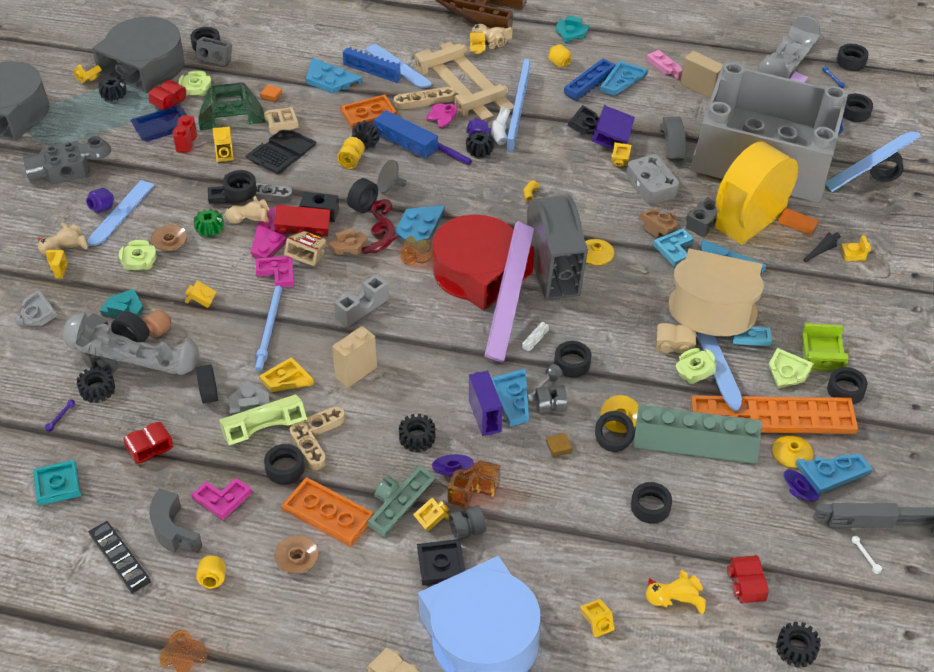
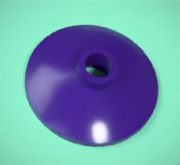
[432,454,474,478]
[783,469,819,502]

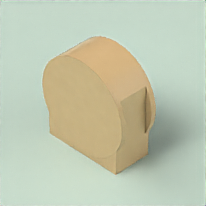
[668,248,764,336]

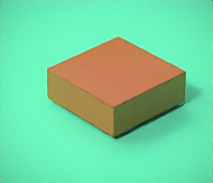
[260,85,282,102]

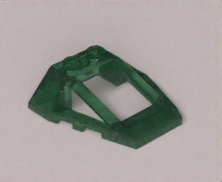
[198,82,266,130]

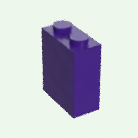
[592,105,635,150]
[469,371,502,436]

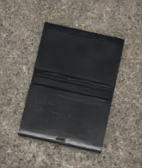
[245,130,317,174]

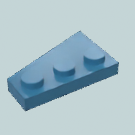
[600,61,648,96]
[491,369,529,427]
[795,454,873,495]

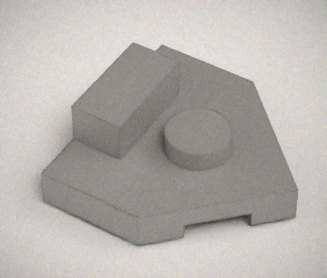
[15,290,58,326]
[229,381,270,416]

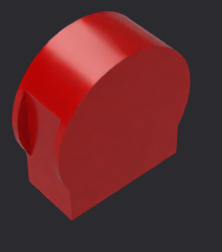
[432,214,534,311]

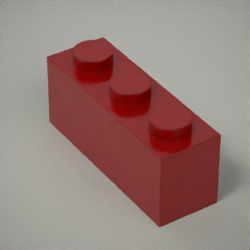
[274,205,330,237]

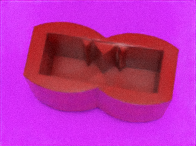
[149,80,186,110]
[173,115,197,153]
[123,422,173,464]
[727,555,769,603]

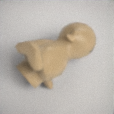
[471,24,514,50]
[225,196,270,224]
[38,222,88,255]

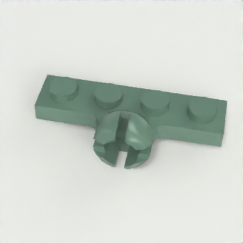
[367,465,436,537]

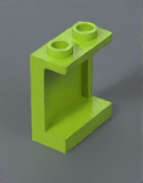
[801,323,849,372]

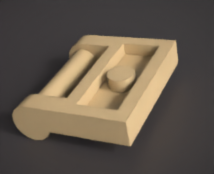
[264,107,299,134]

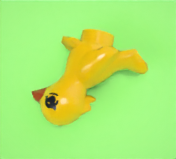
[645,569,706,614]

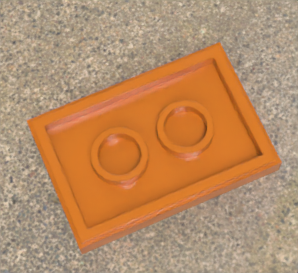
[340,94,398,129]

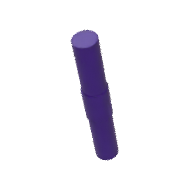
[438,142,472,165]

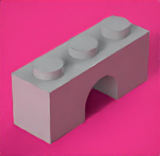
[334,274,389,327]

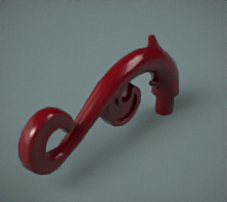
[362,199,398,254]

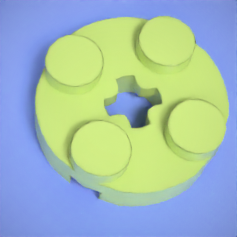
[179,71,212,96]
[119,240,157,271]
[676,348,716,384]

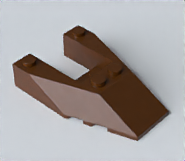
[435,0,527,29]

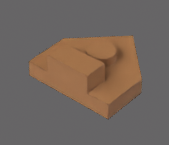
[639,209,678,238]
[328,228,368,255]

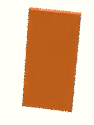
[281,477,375,547]

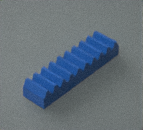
[343,47,401,83]
[564,58,616,101]

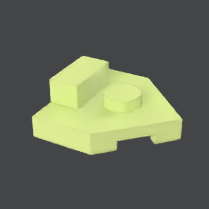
[769,348,814,389]

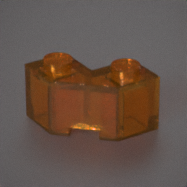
[448,460,501,508]

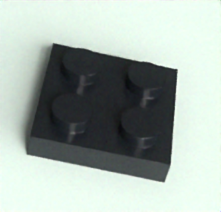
[417,539,465,586]

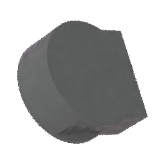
[92,17,185,94]
[0,61,49,141]
[527,194,588,301]

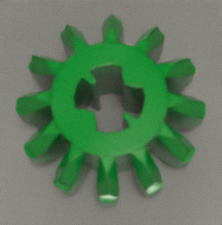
[194,209,224,238]

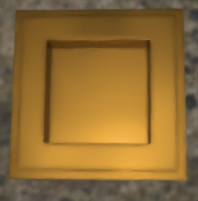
[546,433,572,457]

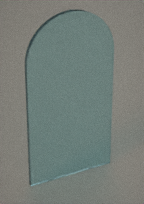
[29,83,160,145]

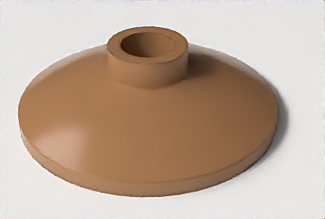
[151,225,187,251]
[274,536,319,574]

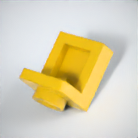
[470,32,485,54]
[73,65,102,84]
[611,143,632,167]
[184,280,217,308]

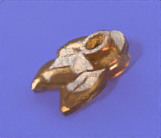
[400,236,433,265]
[159,630,207,672]

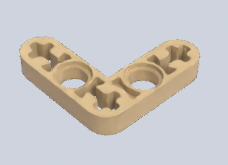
[289,407,345,470]

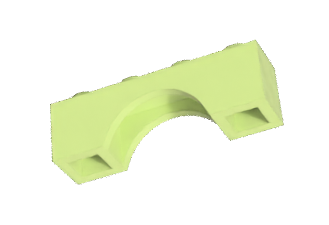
[219,394,307,445]

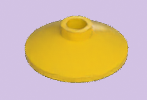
[585,239,614,265]
[600,395,638,434]
[772,435,814,469]

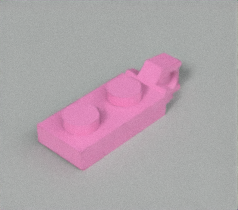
[646,50,683,80]

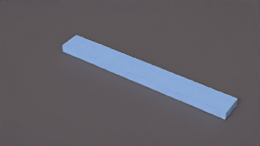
[507,59,530,152]

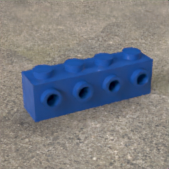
[373,110,438,159]

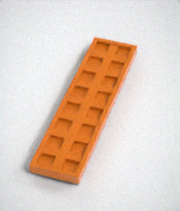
[691,396,858,434]

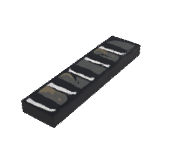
[88,521,151,594]

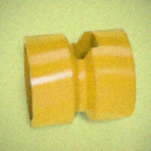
[337,137,365,169]

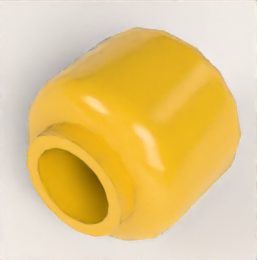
[548,44,572,68]
[196,555,227,589]

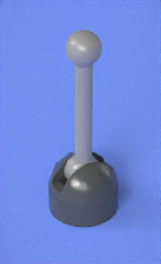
[527,364,563,401]

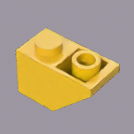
[213,127,234,162]

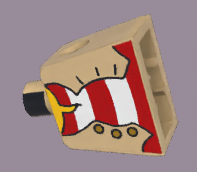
[284,231,326,266]

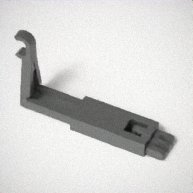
[813,503,934,537]

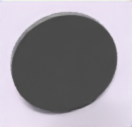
[377,160,407,193]

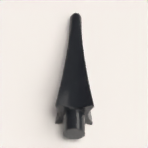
[804,232,841,262]

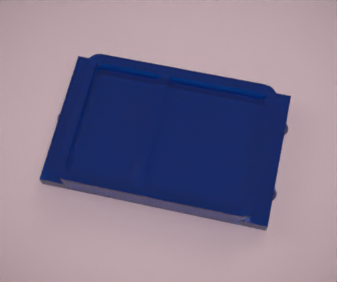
[131,105,187,142]

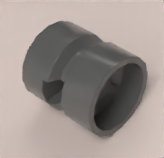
[535,385,567,414]
[449,505,486,539]

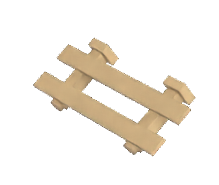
[415,42,514,121]

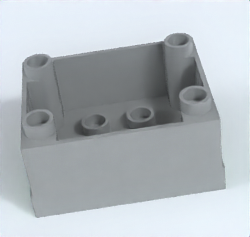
[690,62,848,203]

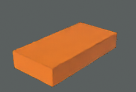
[778,208,819,235]

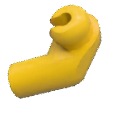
[523,180,540,203]

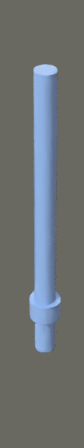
[255,286,282,372]

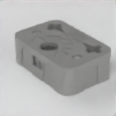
[627,155,679,205]

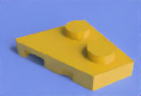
[259,357,314,392]

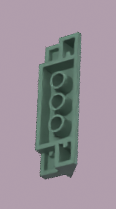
[633,405,762,464]

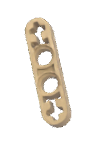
[394,87,455,110]

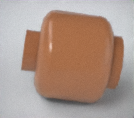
[143,310,171,338]

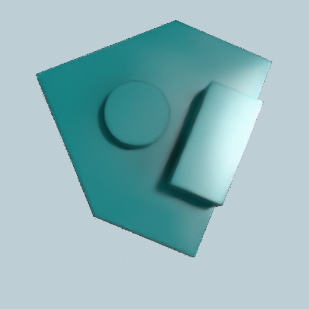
[555,15,589,43]
[100,289,143,318]

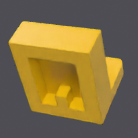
[840,236,871,261]
[45,250,68,279]
[413,498,449,532]
[580,599,615,638]

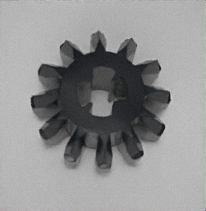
[98,76,127,102]
[352,120,380,149]
[466,131,494,158]

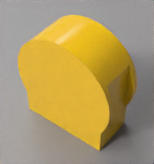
[715,141,798,245]

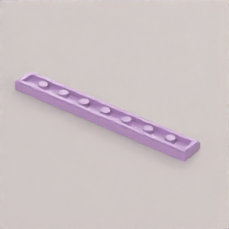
[484,222,534,363]

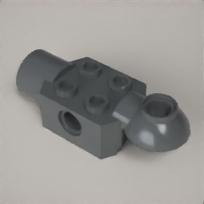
[23,136,111,185]

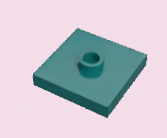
[33,460,81,506]

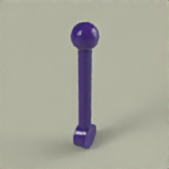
[45,399,75,432]

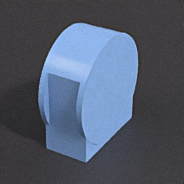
[418,556,540,672]

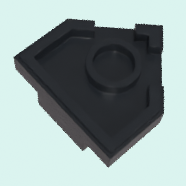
[567,105,599,134]

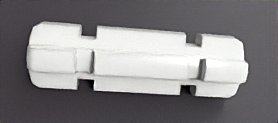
[522,322,549,352]

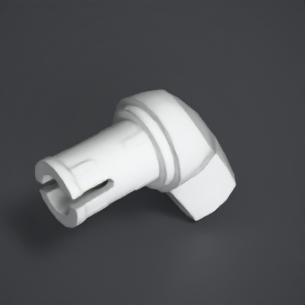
[491,106,511,145]

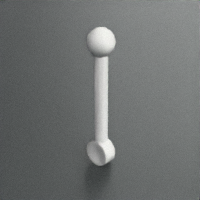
[851,536,882,574]

